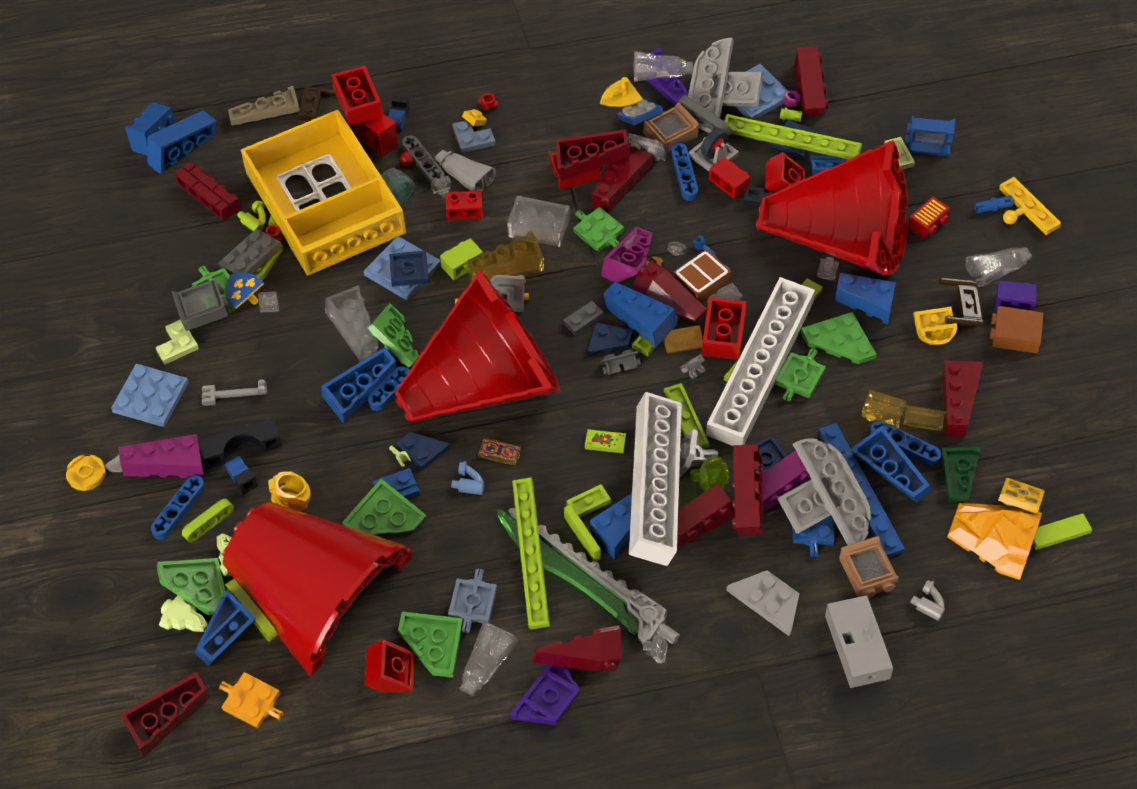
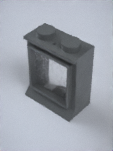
[171,278,229,331]

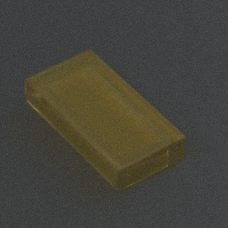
[903,405,945,431]

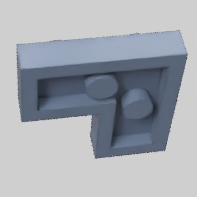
[452,120,495,153]

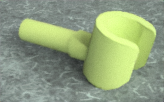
[389,446,411,467]

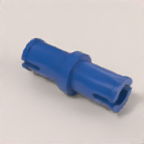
[974,195,1013,214]

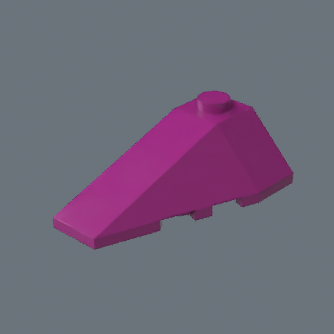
[601,227,653,283]

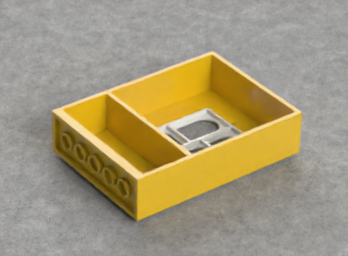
[241,110,406,276]

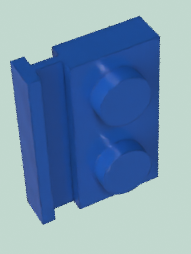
[810,155,847,175]
[373,468,420,499]

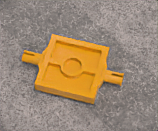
[219,672,284,728]

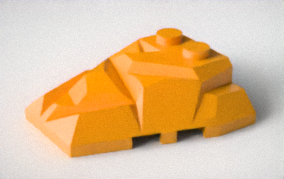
[947,503,1042,580]

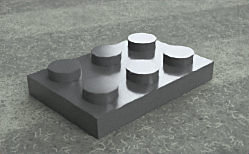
[218,228,282,274]

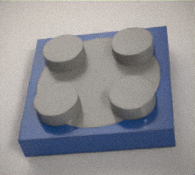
[617,100,664,125]

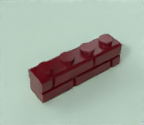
[175,162,240,221]

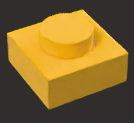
[462,109,487,126]

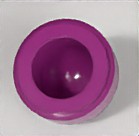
[783,90,801,108]

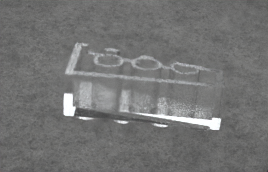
[325,285,378,362]

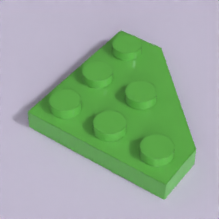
[367,303,419,368]
[801,312,877,364]
[342,479,427,536]
[157,558,225,615]
[398,612,463,678]

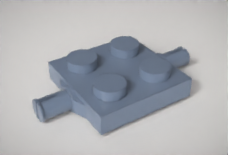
[448,569,497,633]

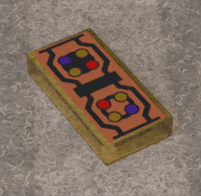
[478,438,521,466]

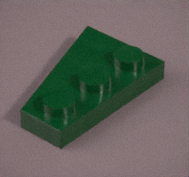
[941,447,981,502]

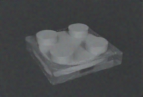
[628,133,667,161]

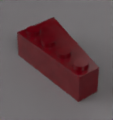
[793,46,828,117]
[556,129,631,181]
[592,147,653,213]
[942,360,983,438]
[732,444,763,535]
[677,483,735,550]
[121,672,209,757]

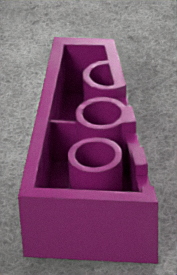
[118,434,204,479]
[734,450,811,512]

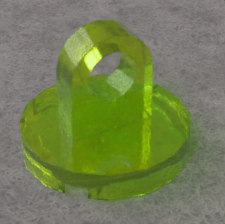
[690,456,729,492]

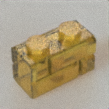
[862,390,907,427]

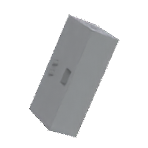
[825,595,893,688]

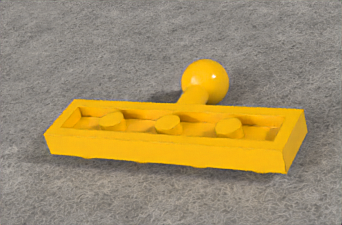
[999,177,1061,235]

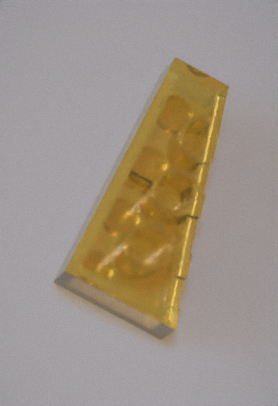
[467,231,544,281]

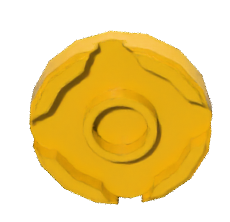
[66,455,106,491]

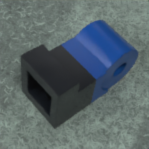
[388,96,410,130]
[225,456,258,495]

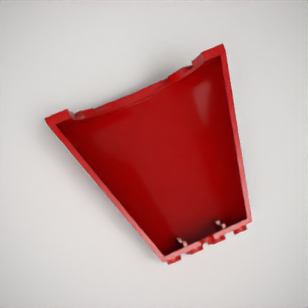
[222,502,413,677]

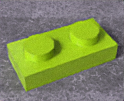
[567,484,611,518]

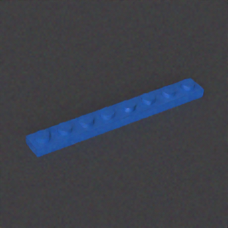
[818,423,905,558]

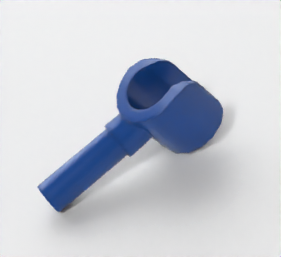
[693,236,716,256]

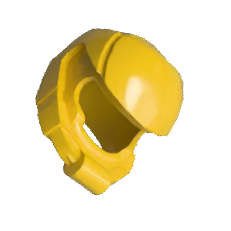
[268,472,311,511]

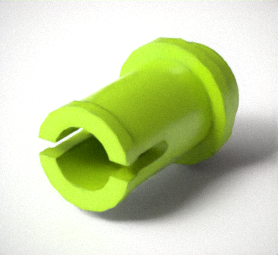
[780,107,802,122]

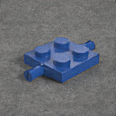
[792,515,834,557]

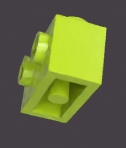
[440,238,484,280]

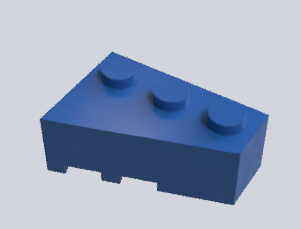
[590,493,632,560]

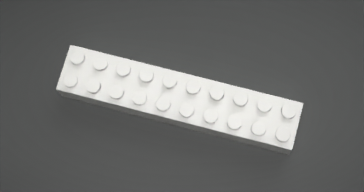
[706,277,815,446]
[629,392,681,566]

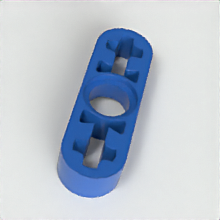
[368,367,410,411]

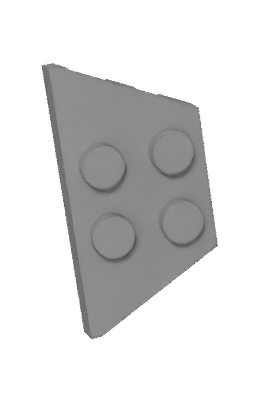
[727,570,799,636]

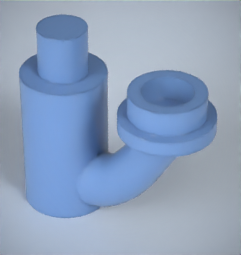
[451,461,484,495]

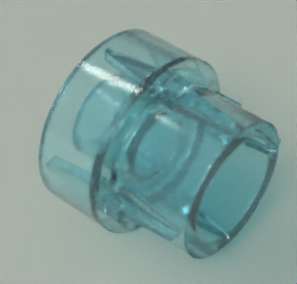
[381,168,416,205]

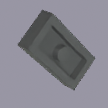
[563,301,604,336]

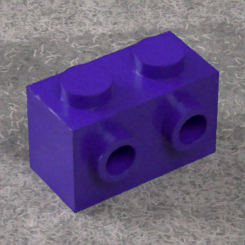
[995,281,1036,311]

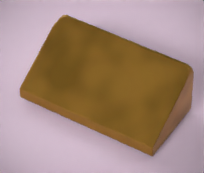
[663,325,703,355]

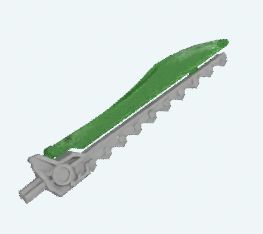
[497,507,680,645]

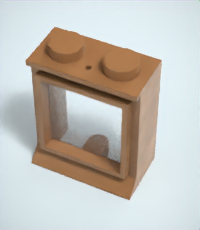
[643,102,699,154]
[839,536,899,598]

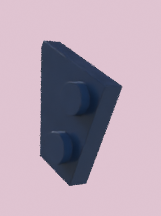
[587,323,633,356]
[395,432,450,471]

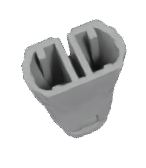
[435,150,496,192]

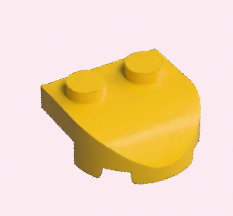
[913,307,957,345]

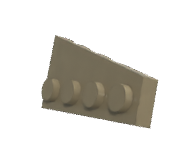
[228,86,300,125]

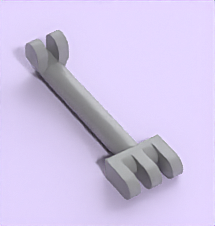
[202,380,267,406]

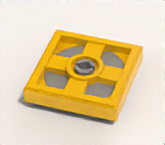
[999,478,1045,514]

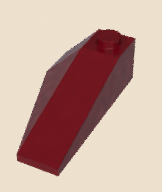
[630,261,707,322]
[532,626,622,672]

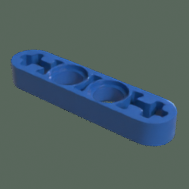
[671,143,698,201]
[870,421,941,466]
[151,475,205,540]

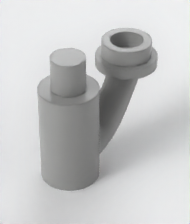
[910,580,945,621]

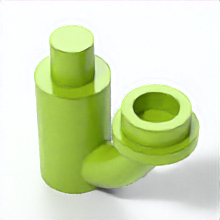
[238,201,266,231]

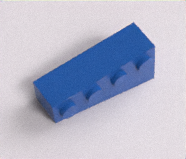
[147,111,217,174]
[604,282,677,348]
[321,347,396,424]
[851,426,933,503]

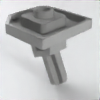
[490,275,526,312]
[679,429,718,477]

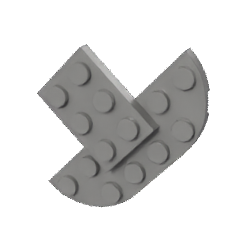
[688,38,763,133]
[777,439,871,545]

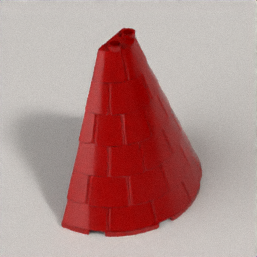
[756,140,908,275]
[395,270,560,424]

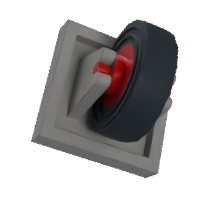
[689,128,739,171]

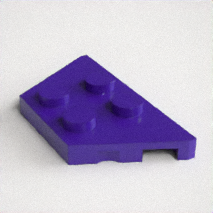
[510,665,580,725]

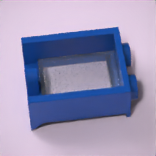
[904,116,955,157]

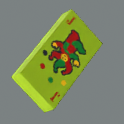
[585,430,626,453]

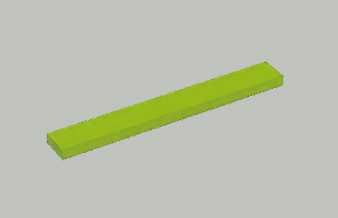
[724,114,862,160]
[512,477,550,630]

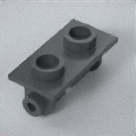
[600,350,641,375]

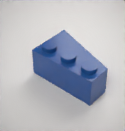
[125,102,175,155]
[835,273,896,325]
[194,590,256,667]

